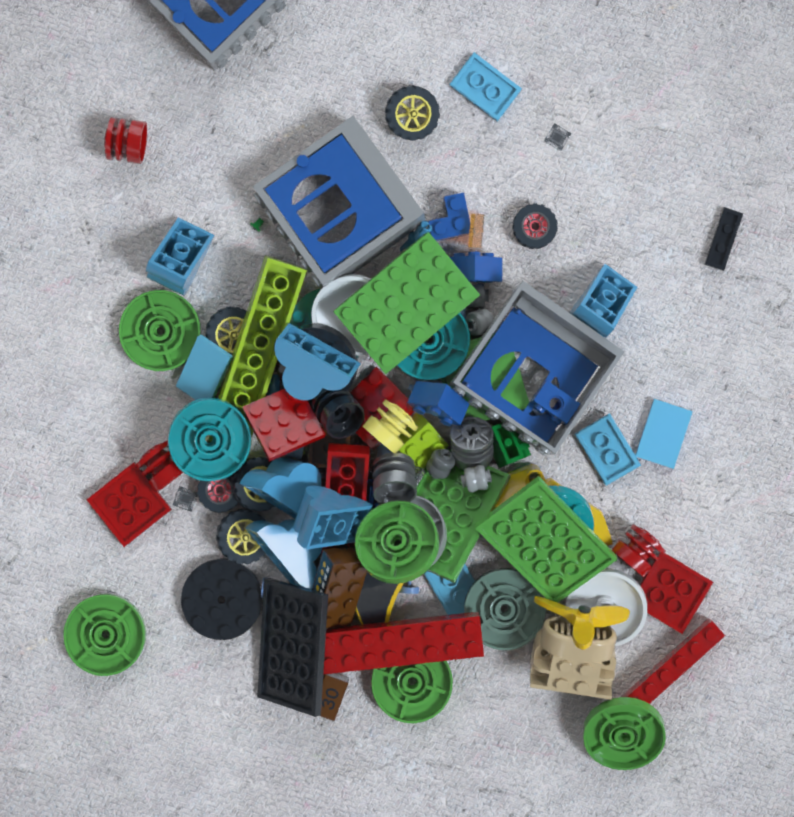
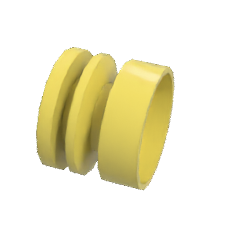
[363,399,418,454]

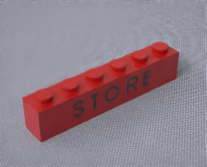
[621,618,726,704]

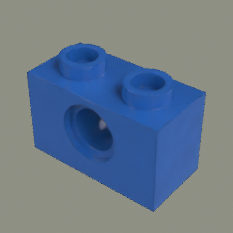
[530,380,580,426]

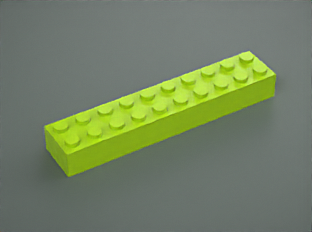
[205,255,307,442]

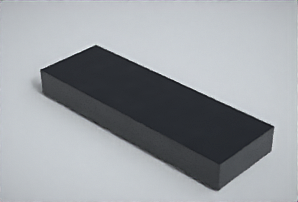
[704,207,744,271]

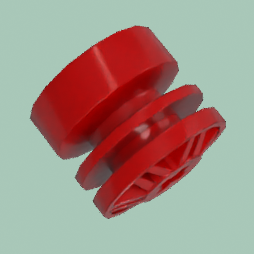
[104,117,147,164]
[135,440,183,493]
[611,524,666,577]

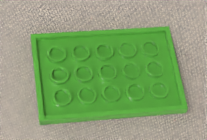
[333,231,480,374]
[416,448,511,583]
[475,476,617,603]

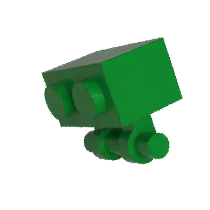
[492,423,531,469]

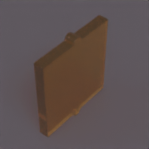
[468,214,485,248]

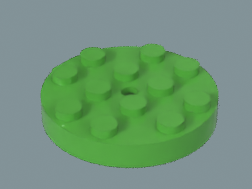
[119,290,201,371]
[355,501,439,584]
[63,594,146,676]
[372,661,453,723]
[583,697,666,770]

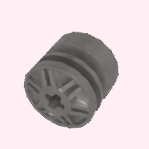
[450,417,493,470]
[372,453,417,504]

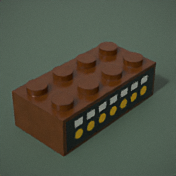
[312,546,367,628]

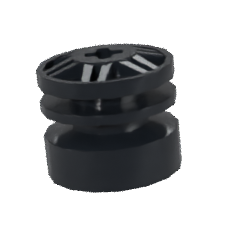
[311,387,365,439]

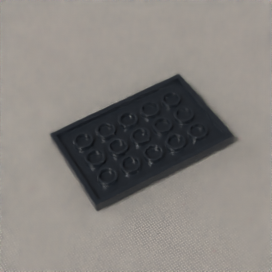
[257,578,328,717]

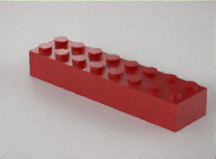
[323,611,484,675]

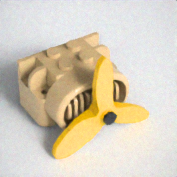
[530,596,630,700]

